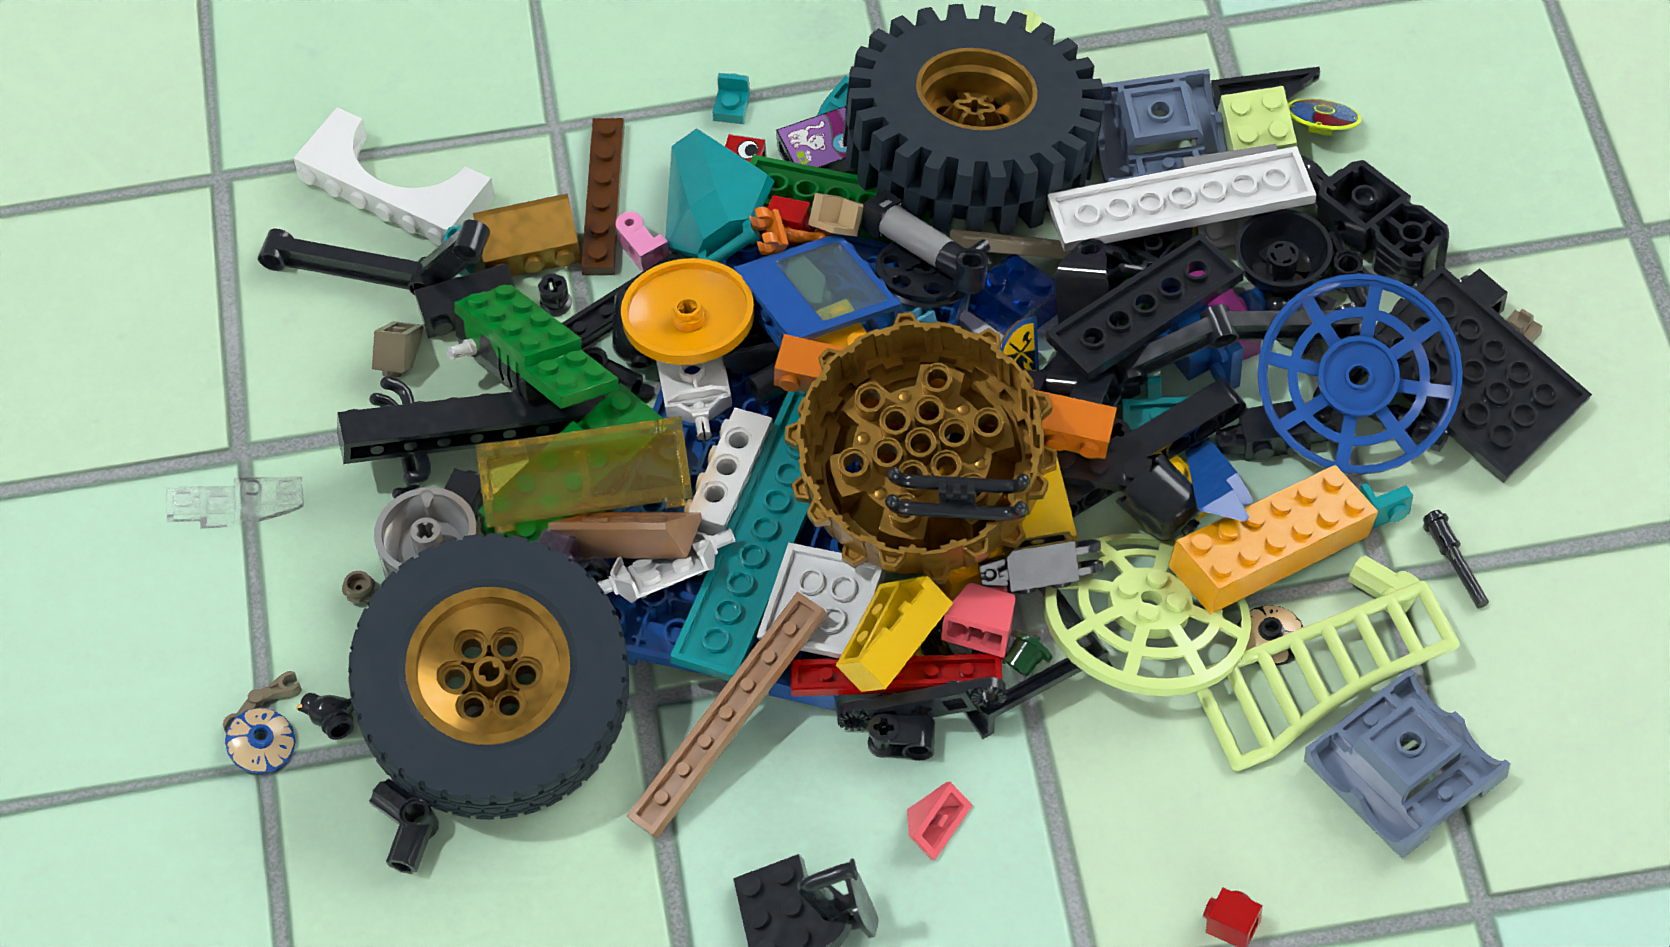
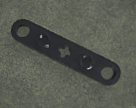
[837,677,1006,731]

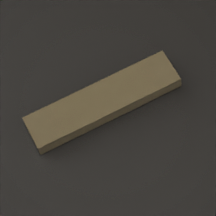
[950,229,1072,259]

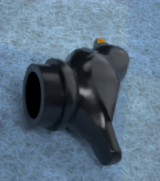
[296,693,354,740]

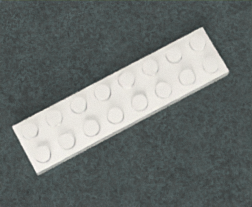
[1047,146,1316,251]

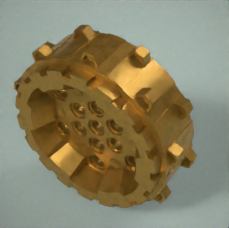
[785,312,1057,585]

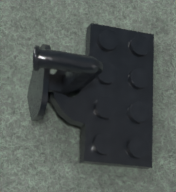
[733,854,879,947]

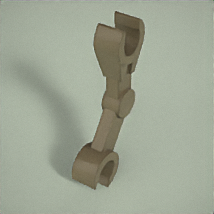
[223,671,302,733]

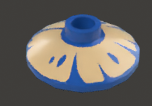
[225,708,296,774]

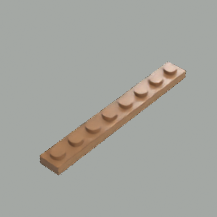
[627,592,827,839]

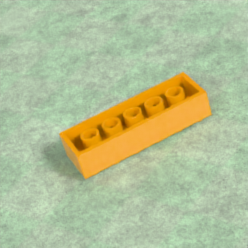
[1168,465,1378,614]

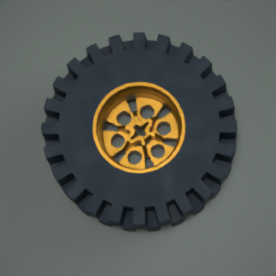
[843,4,1104,235]

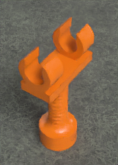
[749,207,834,255]

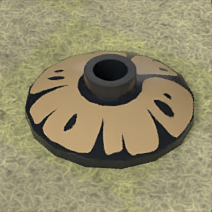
[1236,605,1303,666]

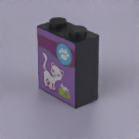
[776,106,858,175]

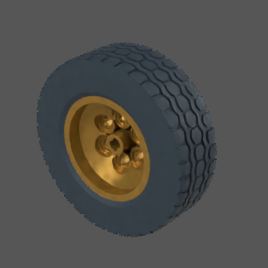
[348,534,629,820]

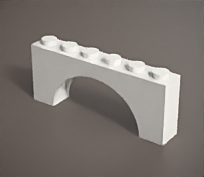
[293,107,495,246]

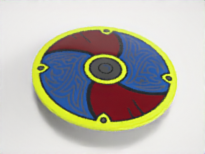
[1288,98,1361,136]

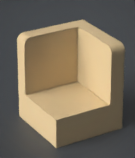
[808,193,863,236]

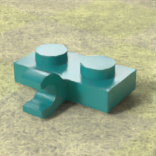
[1122,376,1189,432]

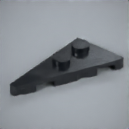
[1211,66,1320,111]

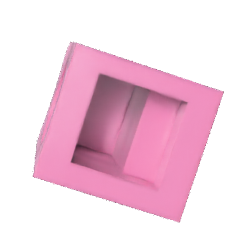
[616,212,670,272]

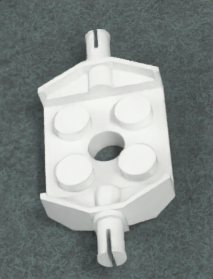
[656,357,732,440]
[598,528,736,603]

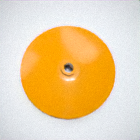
[621,258,754,365]

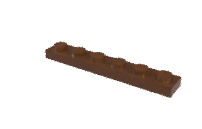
[581,118,625,275]

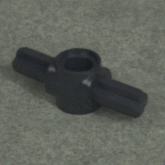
[1328,230,1368,307]

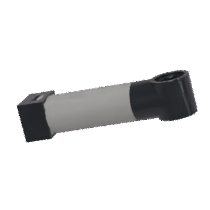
[861,189,990,294]

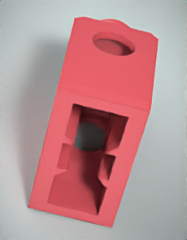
[941,583,1016,658]

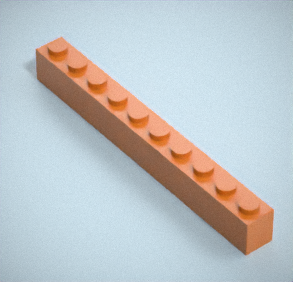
[774,334,1117,459]

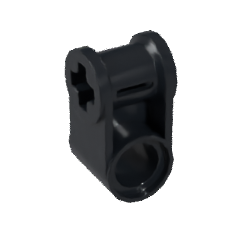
[867,713,935,760]

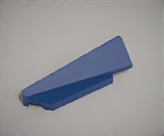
[1186,437,1254,521]

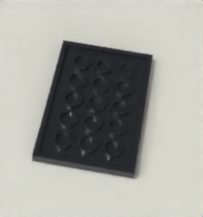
[1373,265,1592,483]

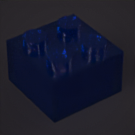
[967,254,1057,335]

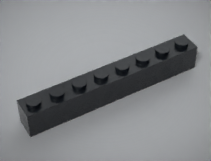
[337,391,605,464]

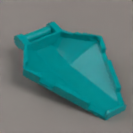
[665,128,774,263]

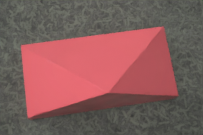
[907,782,972,860]

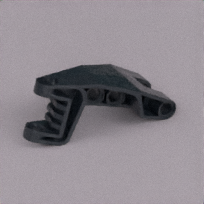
[1022,239,1121,407]

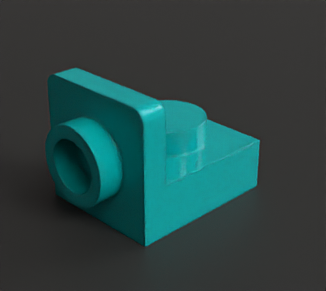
[712,73,751,124]

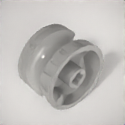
[374,487,479,579]

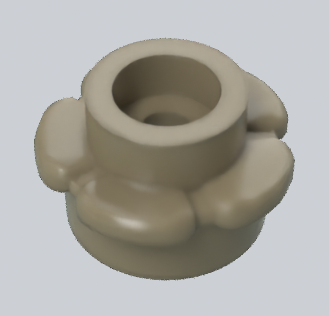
[342,571,375,603]

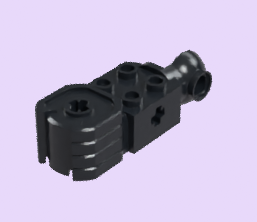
[1301,156,1449,288]

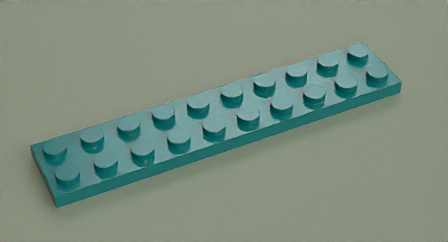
[670,391,810,681]

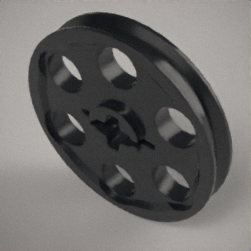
[875,242,966,308]

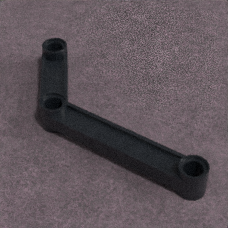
[258,219,490,296]
[1113,302,1363,390]

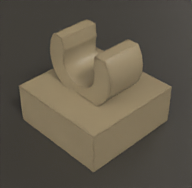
[1506,309,1543,343]

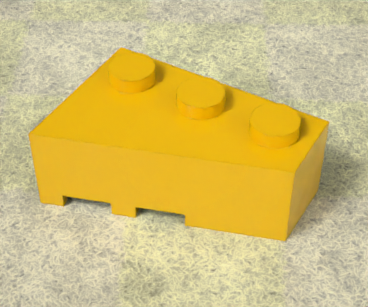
[836,576,953,692]

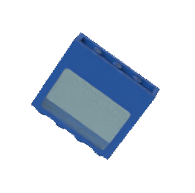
[734,234,903,349]

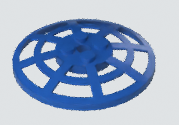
[1257,273,1463,475]

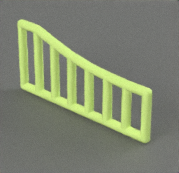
[1191,581,1459,771]

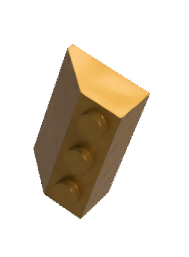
[473,193,582,276]

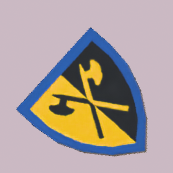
[1000,316,1039,370]

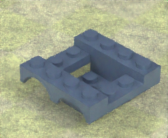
[1097,69,1227,183]
[1304,668,1510,859]

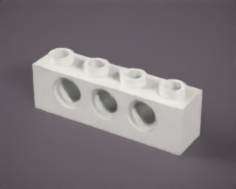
[684,408,773,536]

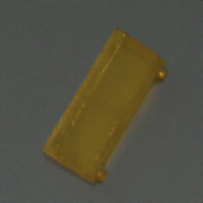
[475,416,693,533]

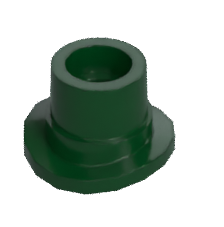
[1003,630,1053,677]

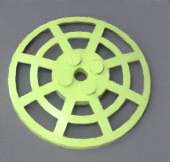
[1043,533,1251,696]

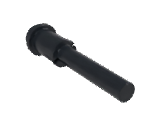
[1423,510,1489,608]

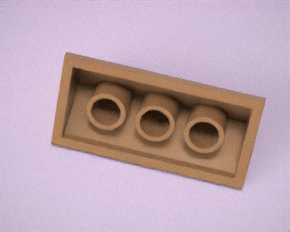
[548,512,702,559]

